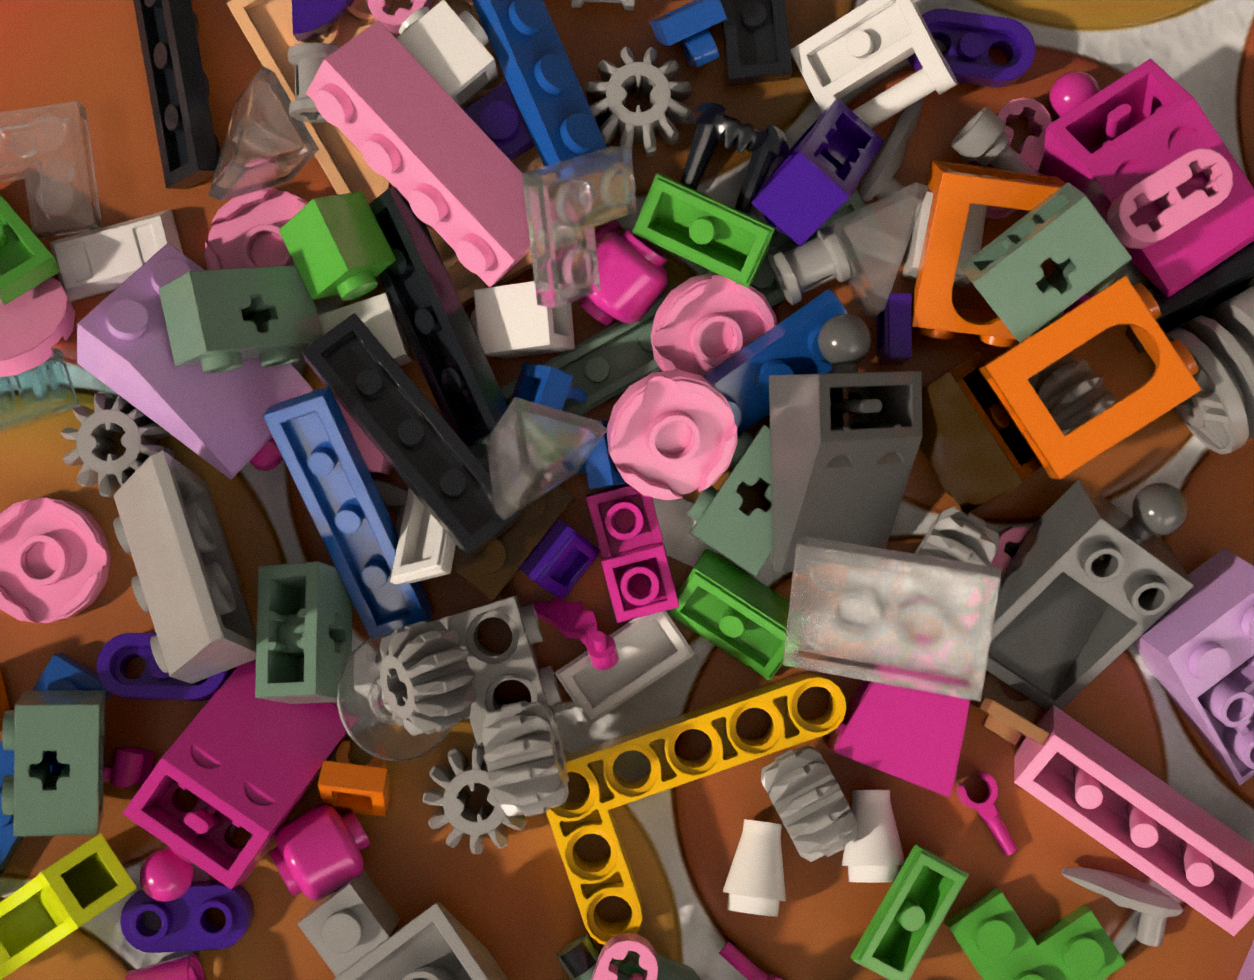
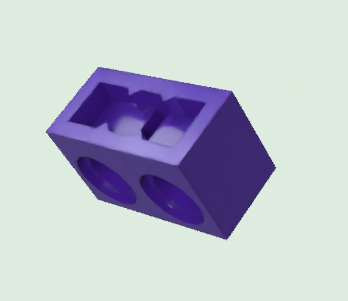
[752,98,884,247]

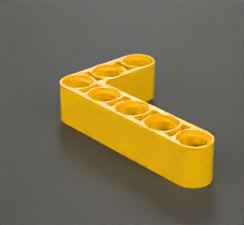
[546,672,846,945]

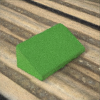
[632,173,776,288]
[666,549,810,681]
[850,844,969,980]

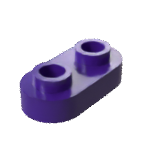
[907,9,1035,88]
[96,633,231,702]
[120,880,254,953]

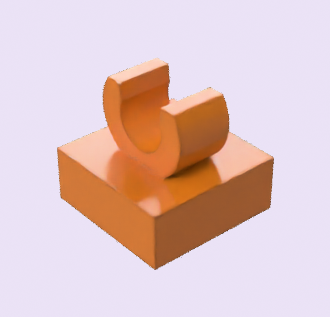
[318,740,391,817]

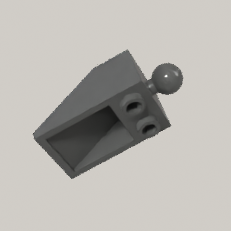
[769,314,923,573]
[960,479,1194,711]

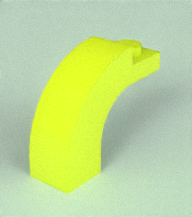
[0,833,137,980]

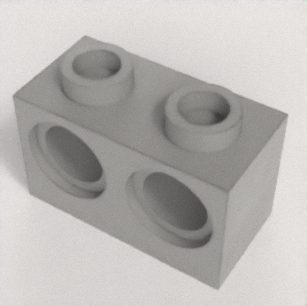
[439,595,562,744]

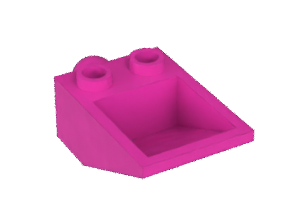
[1042,58,1254,298]
[122,659,358,902]

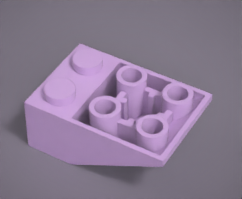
[1133,548,1254,786]

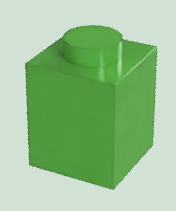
[279,191,396,301]

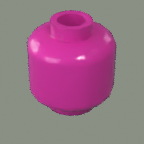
[575,228,669,326]
[269,803,371,901]

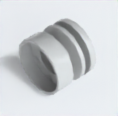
[1155,285,1254,455]

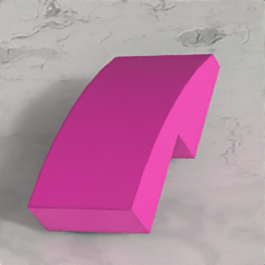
[586,484,679,623]

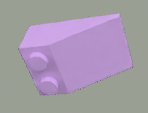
[77,243,314,479]

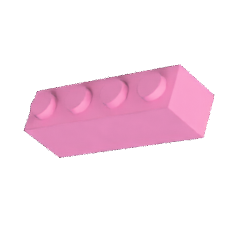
[306,20,563,288]
[1014,705,1254,936]

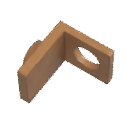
[970,671,1050,745]

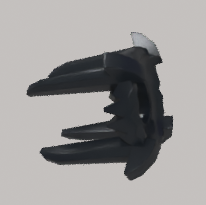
[680,103,789,214]

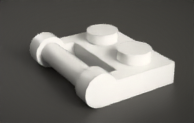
[790,0,958,129]

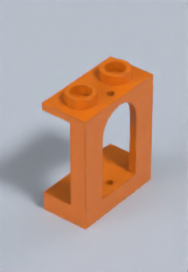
[912,160,1066,348]
[979,276,1202,479]

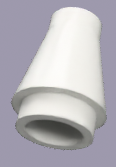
[842,790,905,883]
[722,819,786,917]

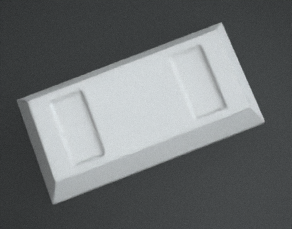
[49,209,183,302]
[390,488,456,585]
[554,611,695,725]

